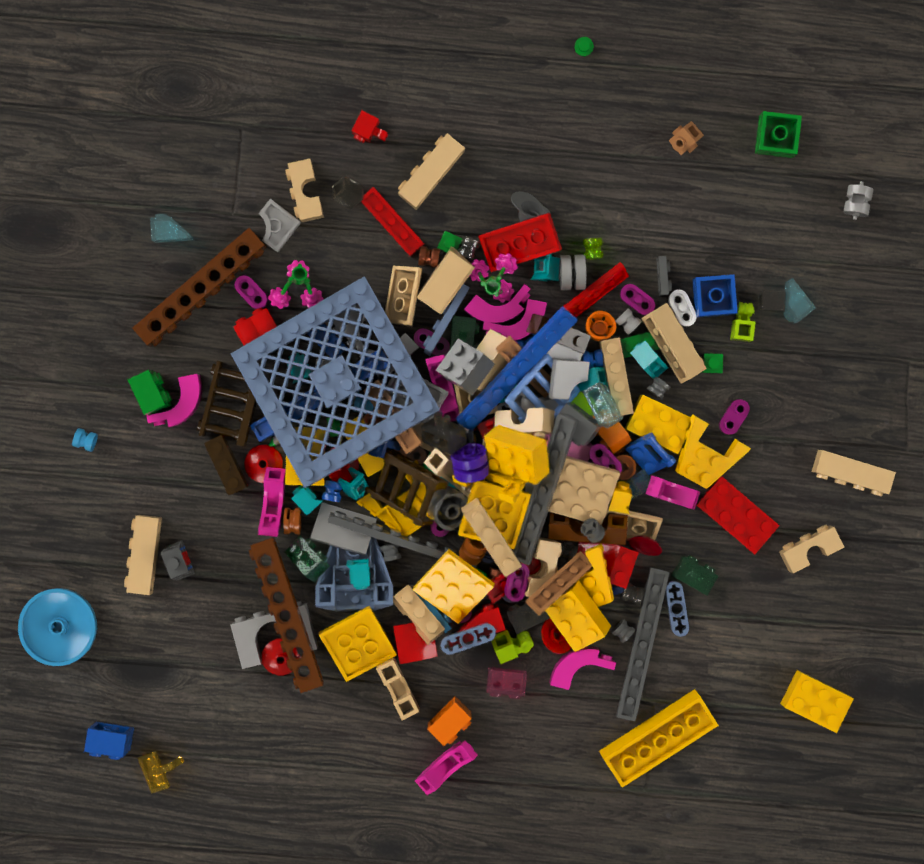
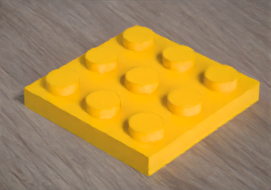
[458,480,531,549]
[413,549,495,624]
[319,605,397,682]

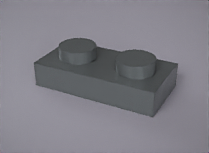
[656,256,672,296]

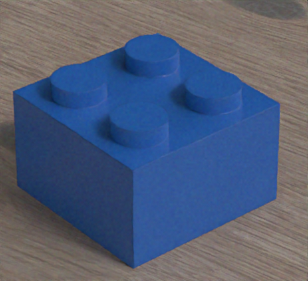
[692,274,738,318]
[84,722,134,760]

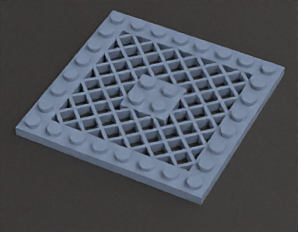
[231,276,441,488]

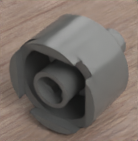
[427,486,468,530]

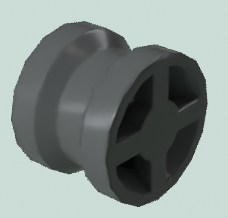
[647,376,671,400]
[581,518,605,543]
[380,544,402,562]
[611,619,635,643]

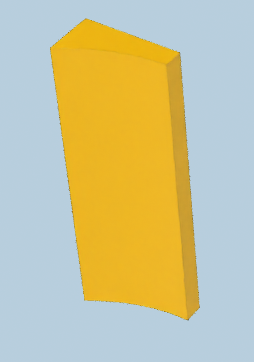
[599,689,719,788]

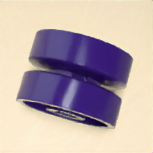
[451,443,489,483]

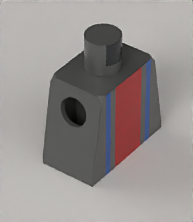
[161,540,195,581]

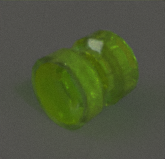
[583,238,603,259]

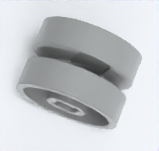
[559,254,586,290]

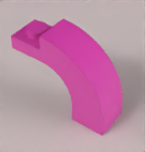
[464,284,530,324]
[483,299,547,341]
[426,354,459,424]
[147,374,202,427]
[258,467,286,537]
[646,476,700,510]
[549,647,616,690]
[415,741,478,795]

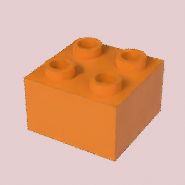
[428,696,472,746]

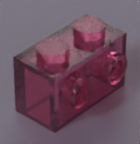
[486,667,527,699]

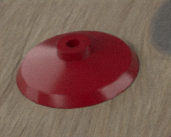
[629,536,662,556]

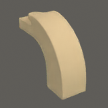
[423,448,473,498]

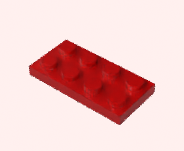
[478,212,562,272]
[696,476,780,555]

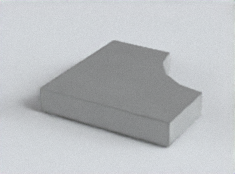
[259,199,301,252]
[549,359,590,400]

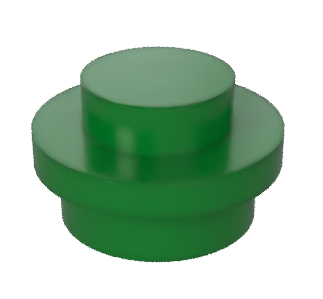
[574,37,594,57]

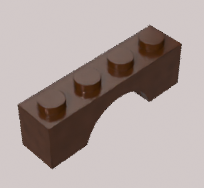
[548,512,628,545]

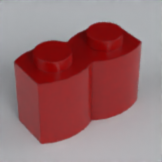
[233,308,277,346]

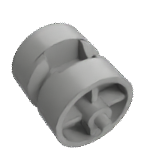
[843,182,874,220]

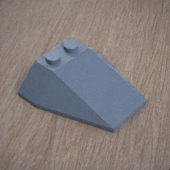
[315,537,393,611]

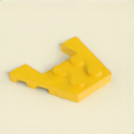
[675,415,751,489]
[357,460,431,537]
[452,469,526,504]
[557,544,614,607]

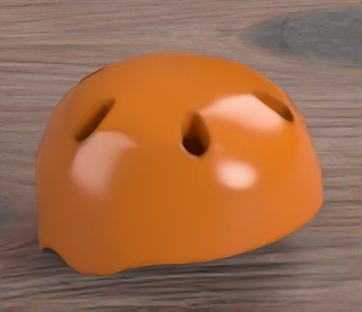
[585,311,616,341]

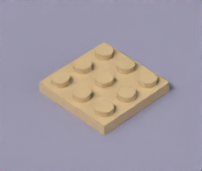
[548,456,620,525]

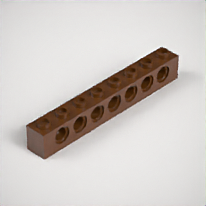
[132,228,266,347]
[249,537,324,693]

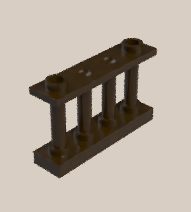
[197,361,257,447]
[365,448,449,527]

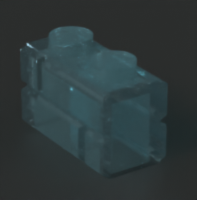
[583,382,623,428]

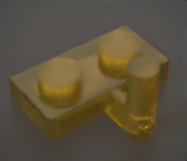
[137,751,184,794]

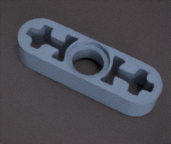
[665,581,689,637]
[441,623,496,654]

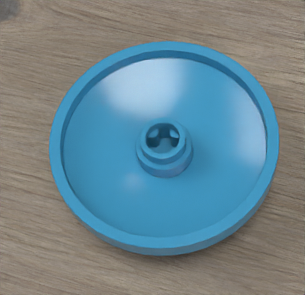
[18,588,97,666]

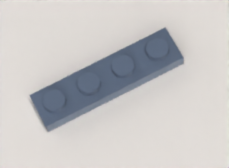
[423,284,470,356]

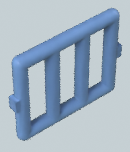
[505,353,580,423]

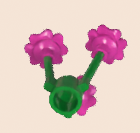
[469,253,518,303]
[268,260,324,309]

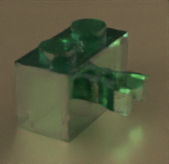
[450,316,479,349]
[284,536,330,582]
[672,555,718,596]

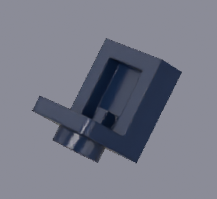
[368,437,401,458]

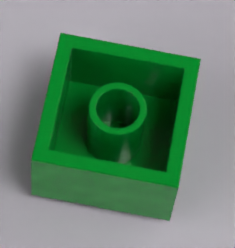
[755,111,802,158]
[128,370,172,415]

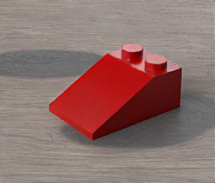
[574,542,639,589]
[449,602,506,648]

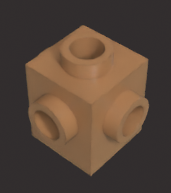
[669,121,704,155]

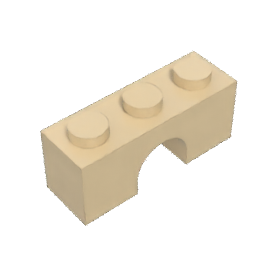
[286,159,324,222]
[494,408,554,438]
[779,524,844,573]
[525,537,562,597]
[393,585,445,645]
[376,657,420,720]

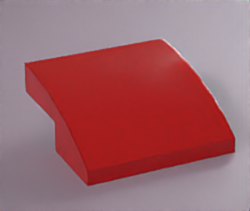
[393,622,438,664]

